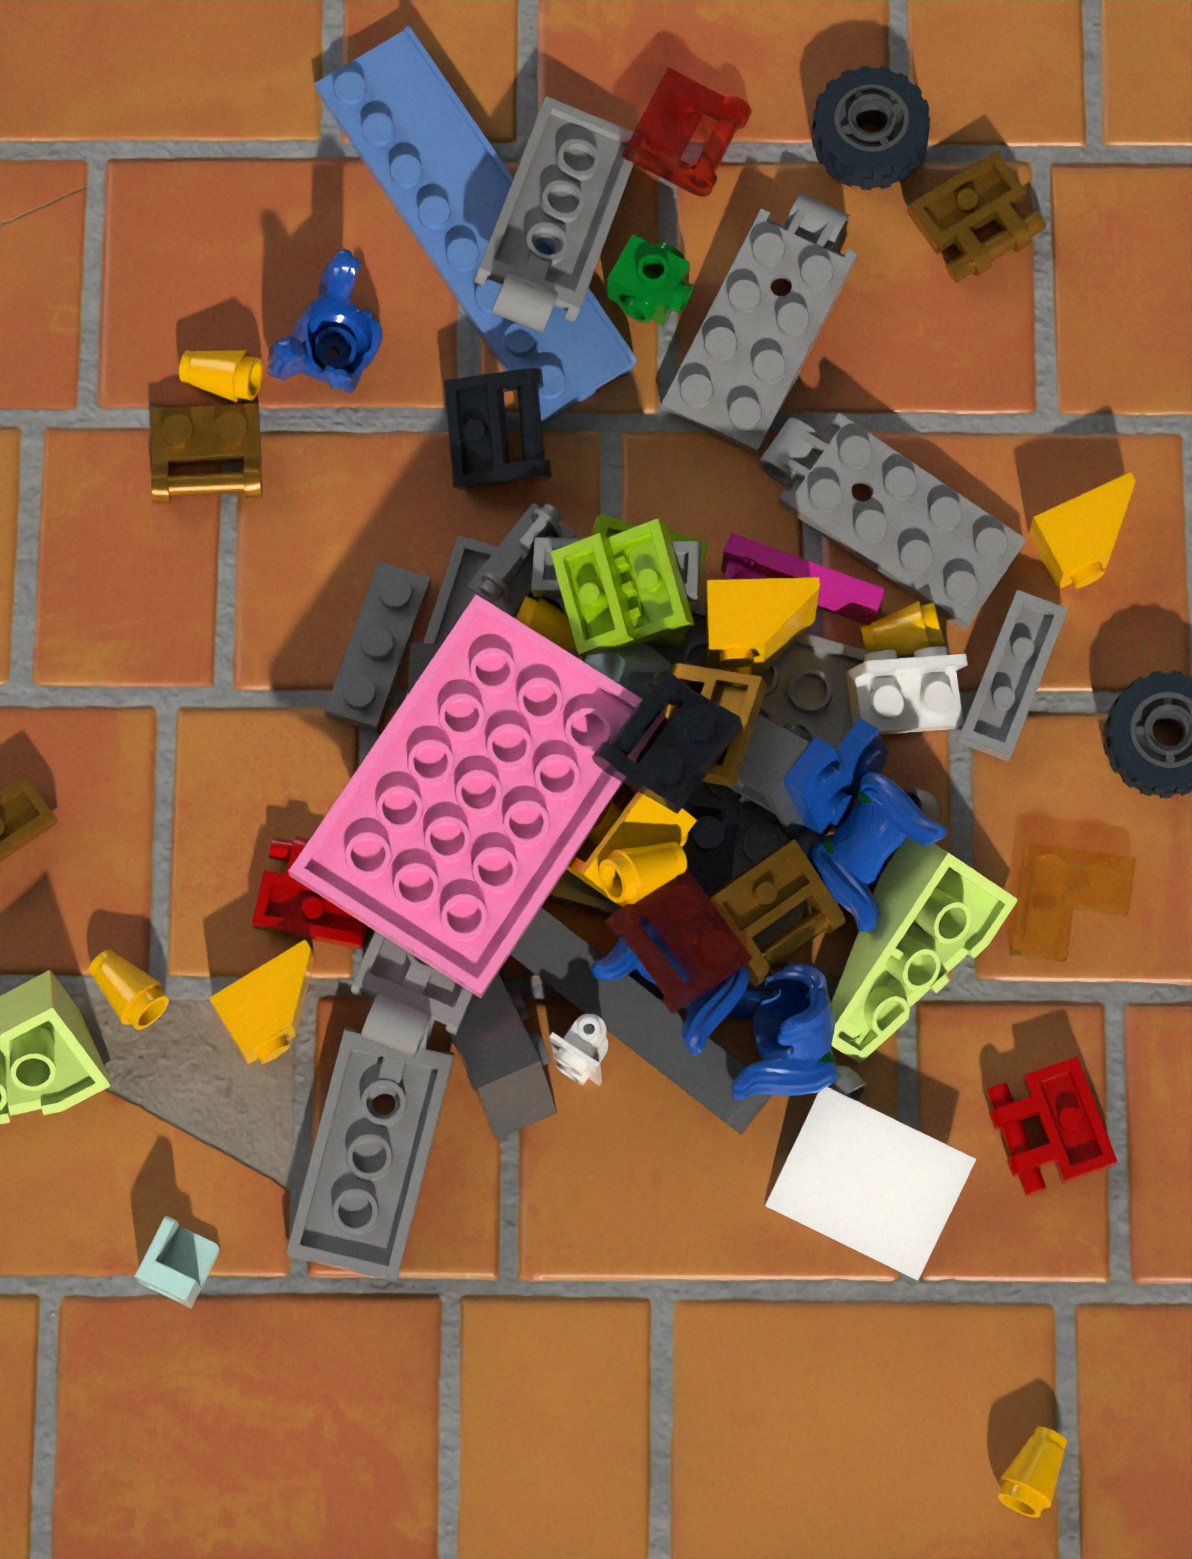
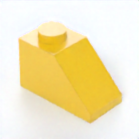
[1029,472,1136,590]
[209,940,315,1065]

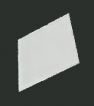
[765,1087,976,1281]

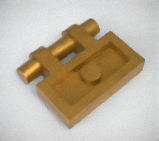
[907,151,1046,283]

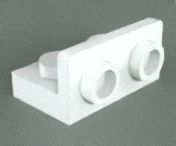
[846,647,968,735]

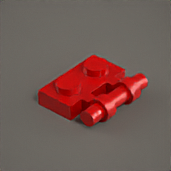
[252,836,367,950]
[986,1056,1118,1196]

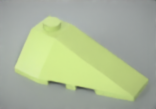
[831,837,1018,1063]
[0,970,111,1125]

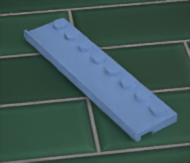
[314,25,636,426]

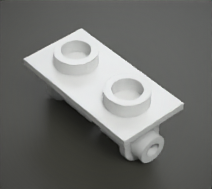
[549,1014,608,1086]

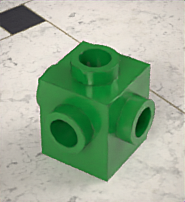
[607,234,694,326]

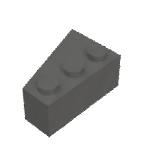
[650,691,813,841]
[444,962,557,1140]

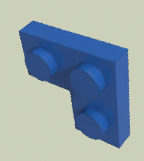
[783,718,888,838]

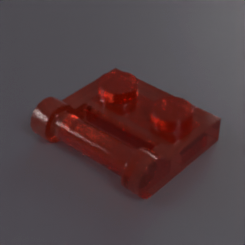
[622,67,752,197]
[605,869,753,1015]

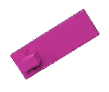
[721,532,885,625]

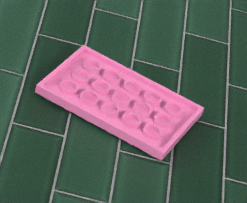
[289,594,666,998]

